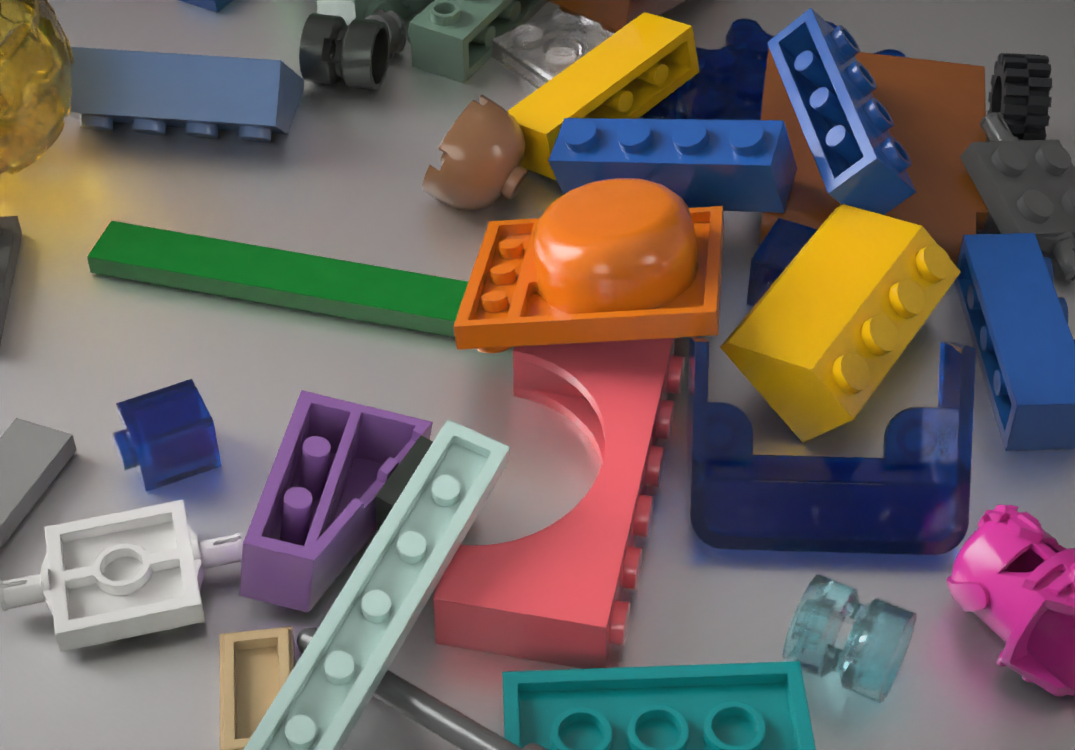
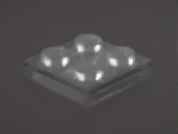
[492,8,614,89]

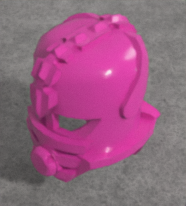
[946,505,1075,697]

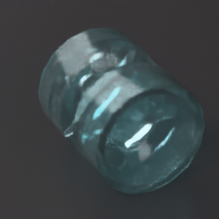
[782,574,917,703]

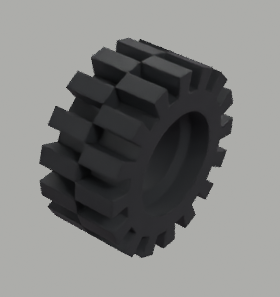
[987,53,1052,142]

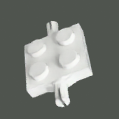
[0,500,243,652]

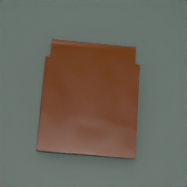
[758,47,988,266]

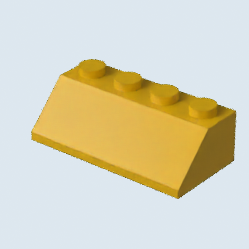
[720,204,961,443]

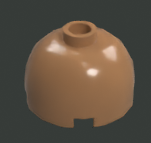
[422,95,528,211]

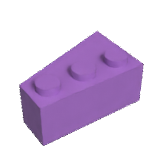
[239,390,433,613]

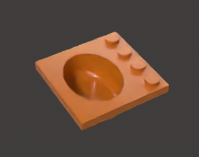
[453,178,725,354]

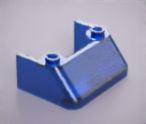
[687,336,976,555]

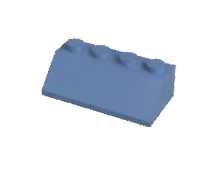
[62,47,304,142]

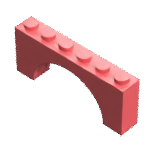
[433,338,685,669]

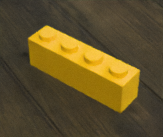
[507,12,700,181]

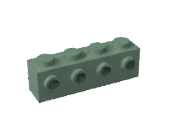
[407,0,548,84]

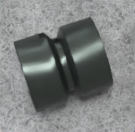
[299,13,390,90]

